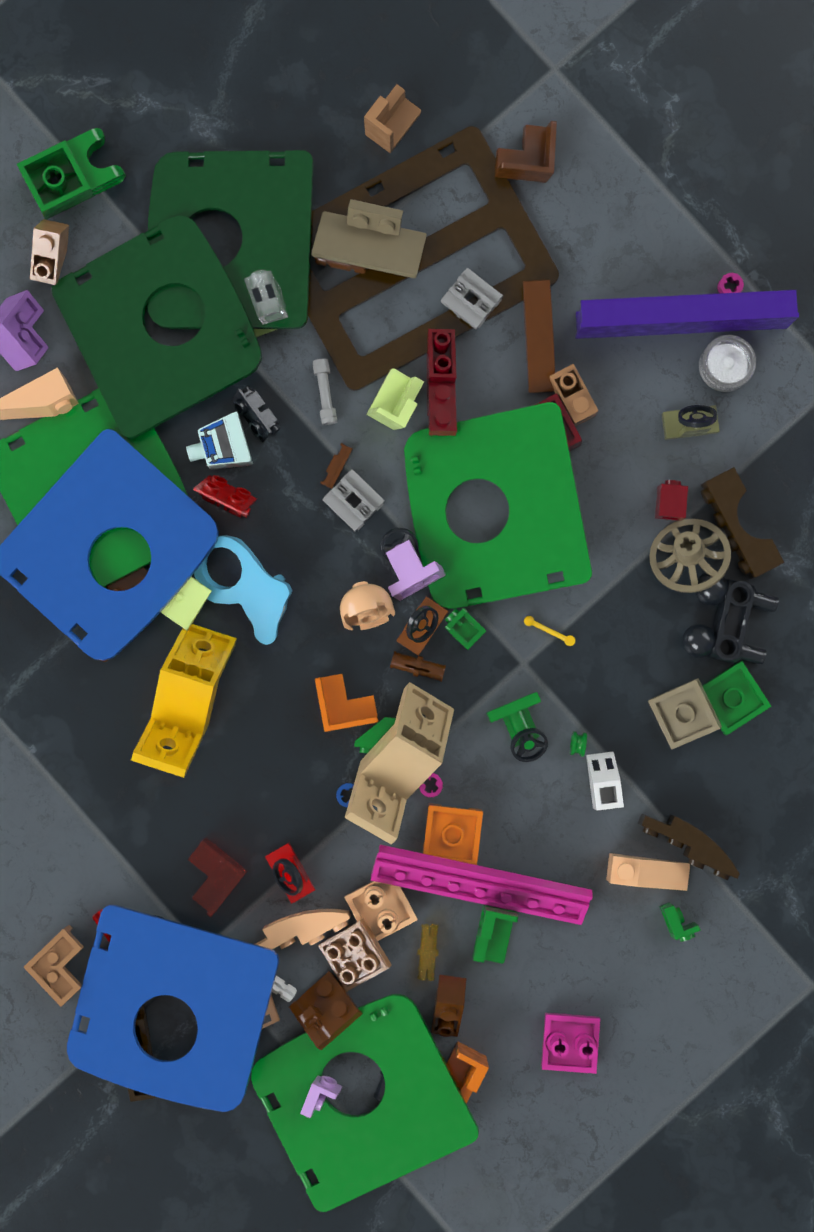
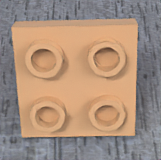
[345,881,418,941]

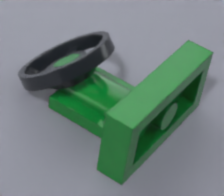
[486,692,548,762]

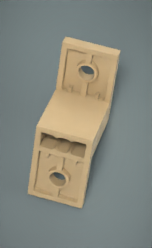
[345,682,454,845]

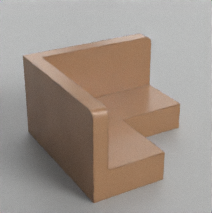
[364,84,421,154]
[24,925,84,1007]

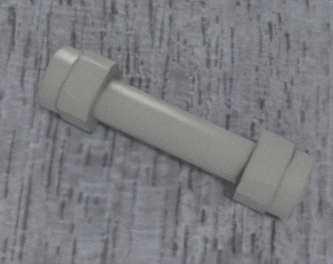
[312,359,337,425]

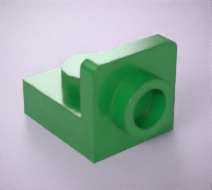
[659,902,701,942]

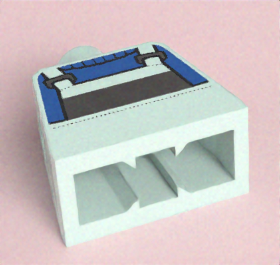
[186,412,253,469]

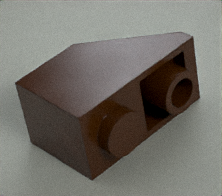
[431,975,467,1037]

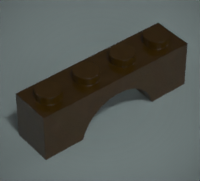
[701,467,784,579]

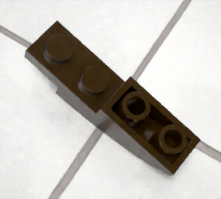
[638,814,740,880]

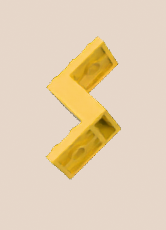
[131,624,237,778]

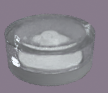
[699,335,756,392]

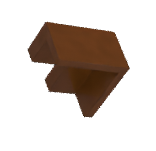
[495,121,557,183]

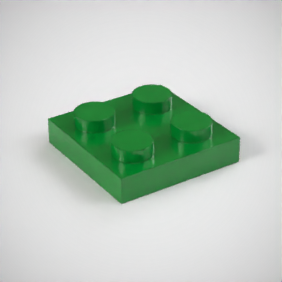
[702,661,771,736]

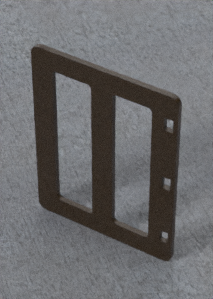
[308,126,559,391]

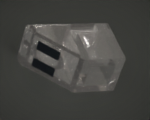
[244,270,288,325]

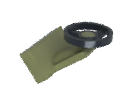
[662,405,720,440]

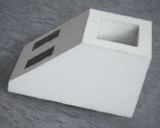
[586,752,624,810]

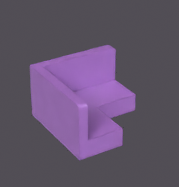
[0,290,49,371]

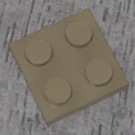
[648,678,722,750]

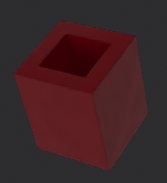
[655,480,688,521]

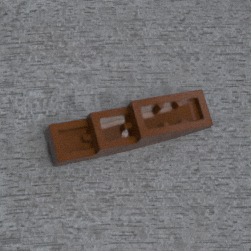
[523,279,555,393]

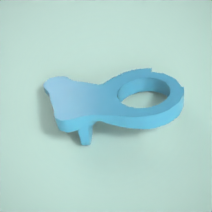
[194,535,292,645]

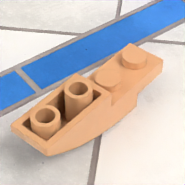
[255,909,351,949]

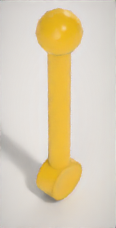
[524,616,575,646]

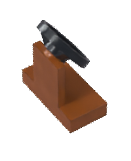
[396,596,448,656]

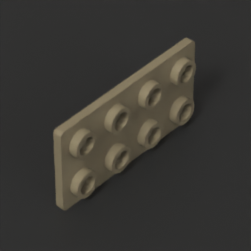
[312,199,427,278]

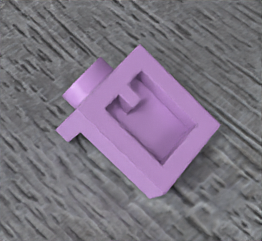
[300,1075,342,1118]

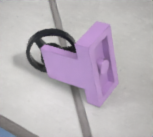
[381,528,446,601]

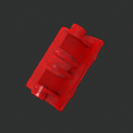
[193,475,257,518]

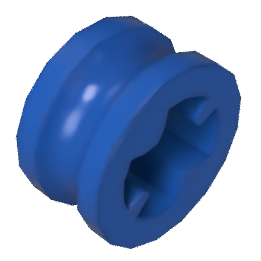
[336,783,354,807]

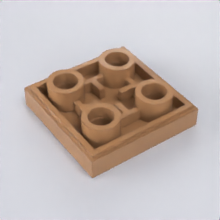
[318,918,392,991]

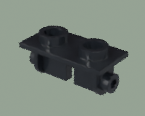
[232,386,281,443]

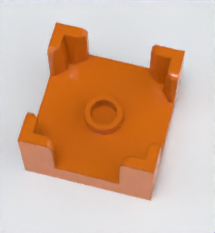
[422,803,483,865]

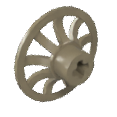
[649,519,731,593]

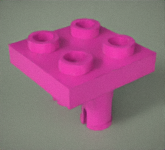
[541,1013,600,1074]

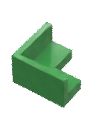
[472,904,518,964]

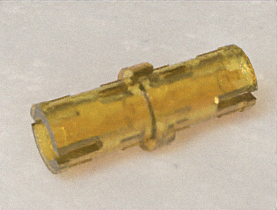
[417,924,439,981]

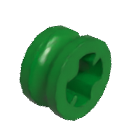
[570,731,587,757]

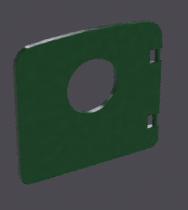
[148,150,314,329]
[51,215,262,439]

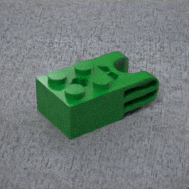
[17,128,126,220]

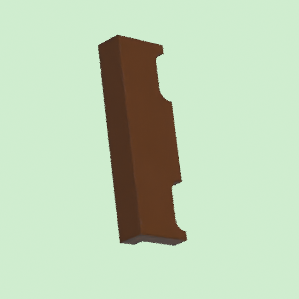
[320,443,353,489]

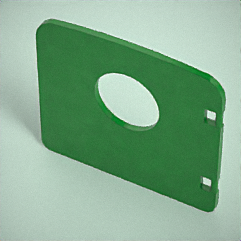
[0,388,189,588]
[404,402,592,609]
[251,994,479,1212]

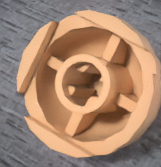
[340,581,395,630]

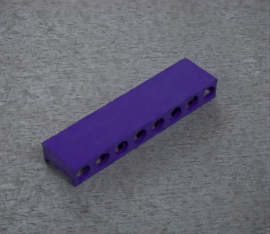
[575,290,799,339]

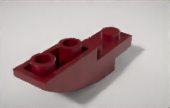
[427,329,457,436]

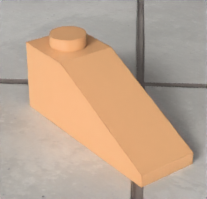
[0,368,79,420]
[606,853,690,891]

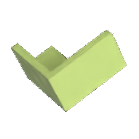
[366,368,424,430]

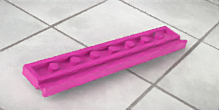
[371,845,593,925]

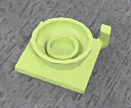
[161,577,212,630]

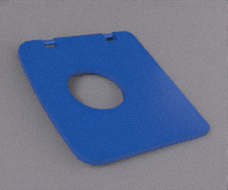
[0,429,219,661]
[67,905,279,1112]

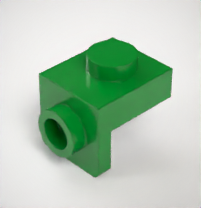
[445,608,486,650]

